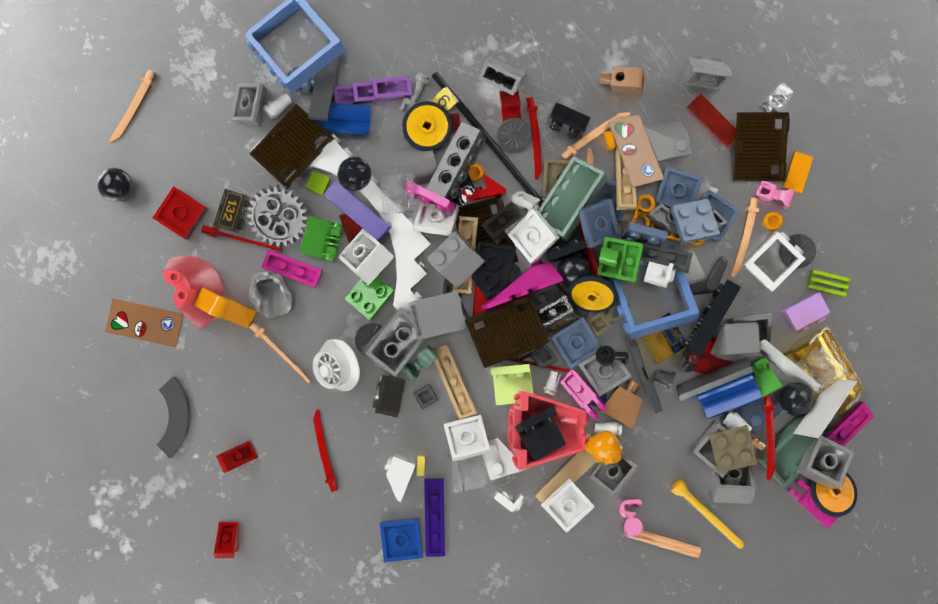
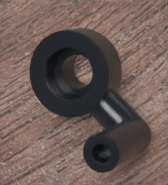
[596,346,629,366]

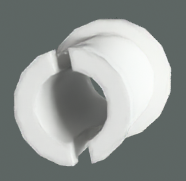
[543,371,561,396]

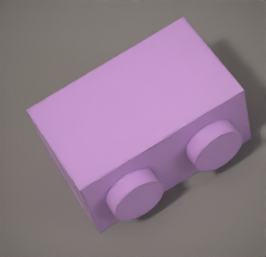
[781,292,831,333]

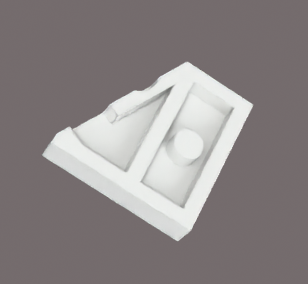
[483,437,526,480]

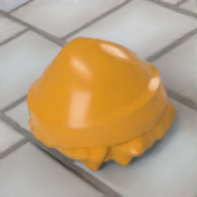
[584,431,622,465]

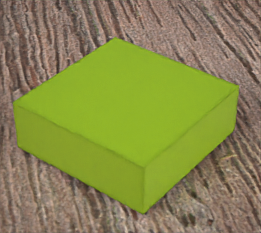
[305,171,331,196]

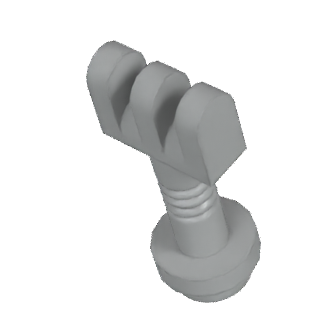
[399,73,430,111]

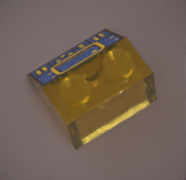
[640,312,686,364]

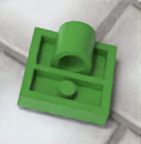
[597,237,644,283]

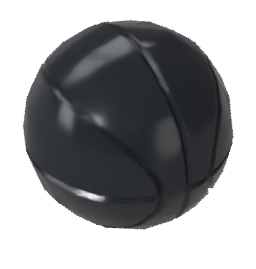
[337,157,372,191]
[97,168,132,202]
[557,255,591,288]
[779,382,814,416]

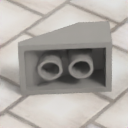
[682,56,732,89]
[361,307,424,377]

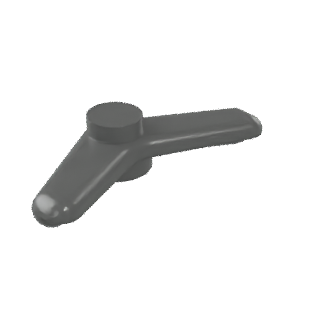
[689,257,728,295]

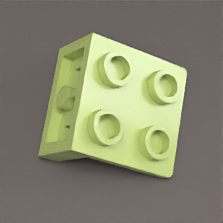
[491,364,534,405]

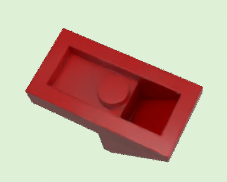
[499,91,522,122]
[468,174,507,202]
[216,441,257,473]
[214,522,239,558]

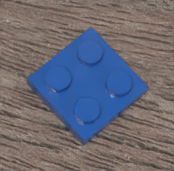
[380,518,423,562]

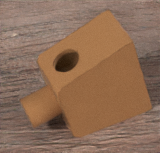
[600,67,645,96]
[599,380,643,429]

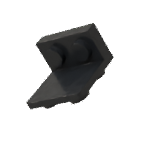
[547,102,591,140]
[546,226,586,263]
[515,406,566,461]

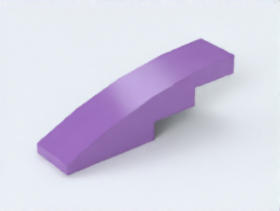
[333,76,413,105]

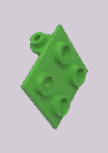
[299,215,343,262]
[344,277,394,320]
[748,356,783,405]

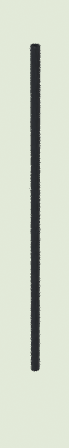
[432,72,630,307]

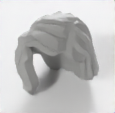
[249,271,292,319]

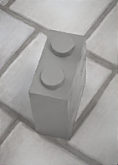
[478,56,527,95]
[409,291,466,341]

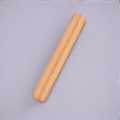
[633,530,701,558]

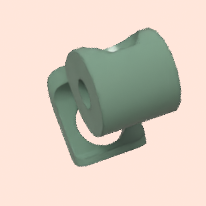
[402,345,439,381]

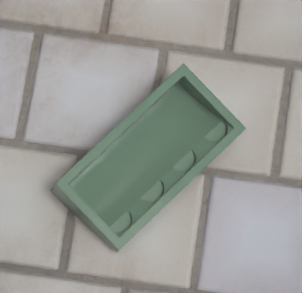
[538,156,608,242]
[756,412,832,488]

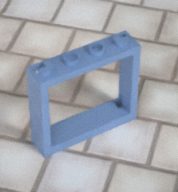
[244,0,346,93]
[607,245,699,340]

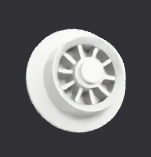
[313,339,360,391]

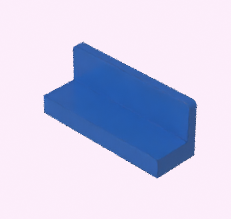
[315,103,371,135]
[697,373,762,419]

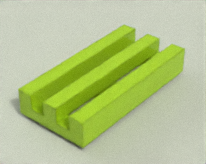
[807,269,851,297]

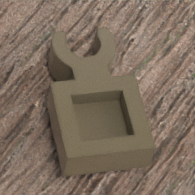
[586,307,621,337]

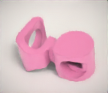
[755,181,795,210]
[619,499,643,538]

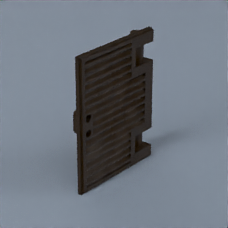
[249,103,334,189]
[733,112,790,181]
[456,196,519,263]
[465,295,549,369]

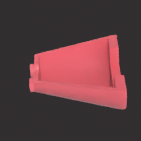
[162,256,224,329]
[508,391,589,470]

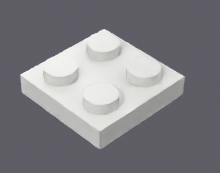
[414,201,459,236]
[508,209,560,264]
[444,415,491,462]
[541,479,595,533]

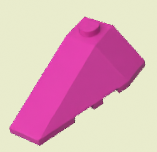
[481,260,563,310]

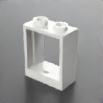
[742,232,806,292]

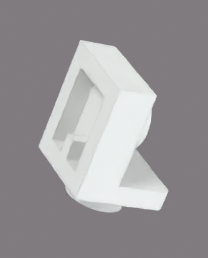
[511,191,541,215]
[644,261,675,288]
[493,490,524,512]

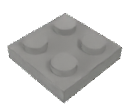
[578,345,631,398]

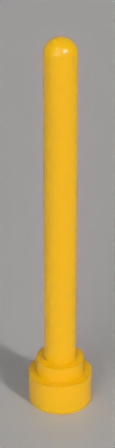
[671,479,744,548]

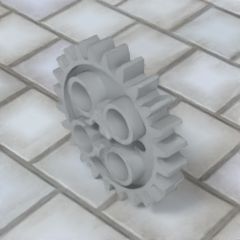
[246,184,309,247]

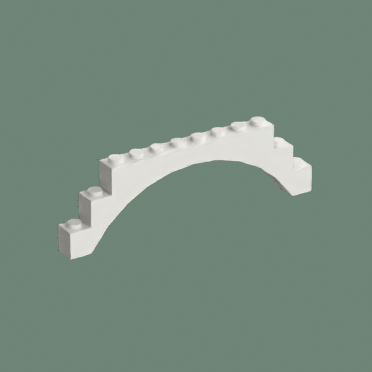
[250,134,431,315]

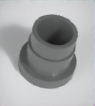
[654,369,676,391]

